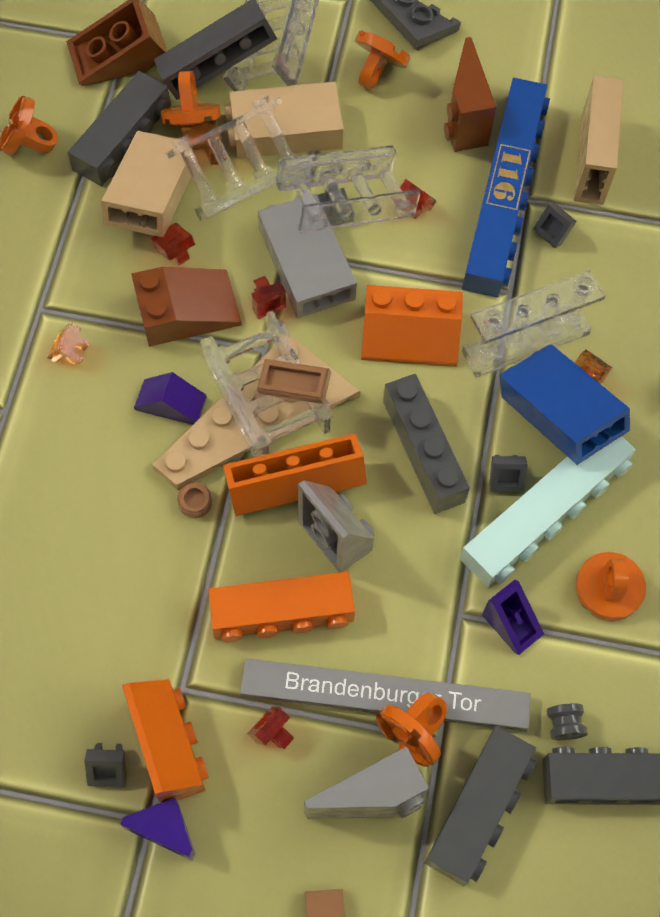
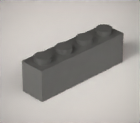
[154,0,277,100]
[67,71,171,187]
[383,373,470,514]
[424,725,537,887]
[542,747,660,805]

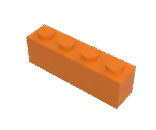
[223,433,367,516]
[208,571,355,642]

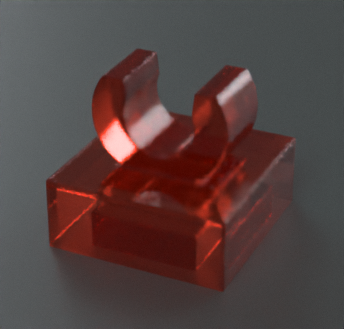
[397,179,437,219]
[151,222,195,265]
[251,276,286,319]
[247,706,294,749]

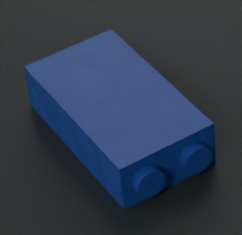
[499,344,630,465]

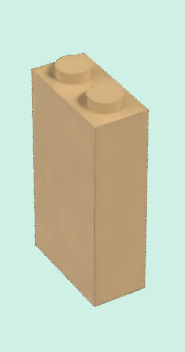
[573,76,624,205]
[225,82,344,159]
[101,131,196,238]

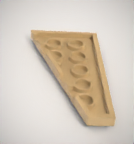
[152,334,360,490]

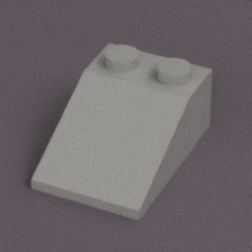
[298,480,374,572]
[304,746,429,819]

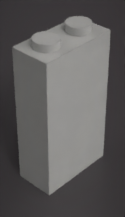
[258,193,357,318]

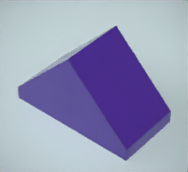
[134,372,207,425]
[482,580,544,655]
[120,797,195,861]

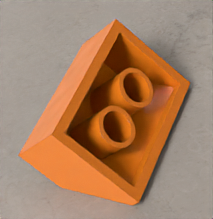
[361,285,463,367]
[122,679,209,803]

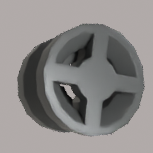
[547,703,588,740]

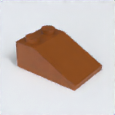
[66,0,167,86]
[444,37,496,152]
[131,266,242,347]

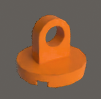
[355,30,411,89]
[161,71,221,126]
[0,96,58,156]
[575,552,646,621]
[376,692,447,767]

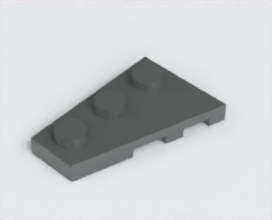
[370,0,461,49]

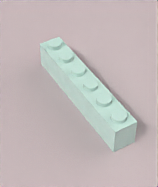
[459,436,636,588]

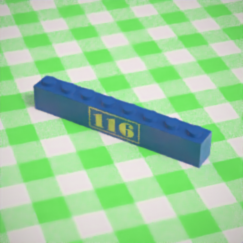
[462,77,550,298]

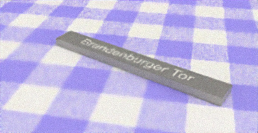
[240,658,531,731]

